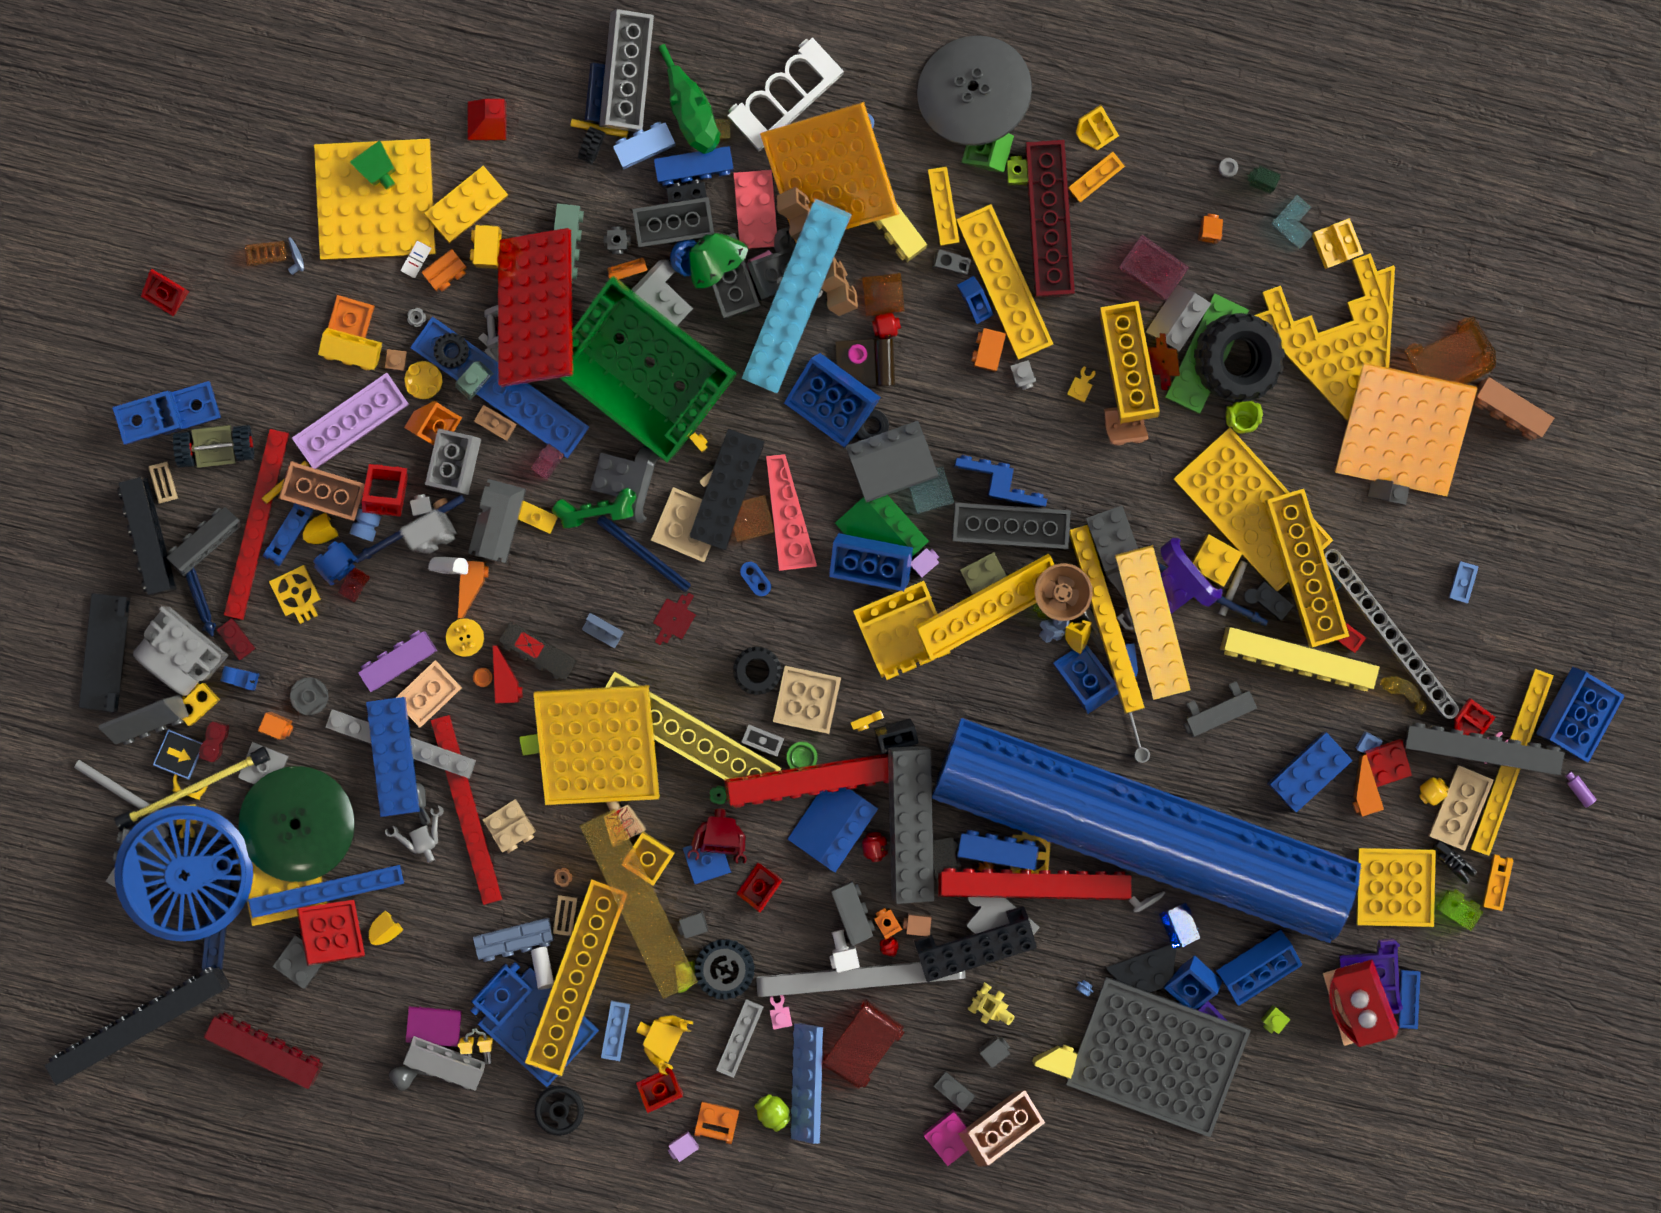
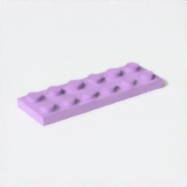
[292,373,409,469]

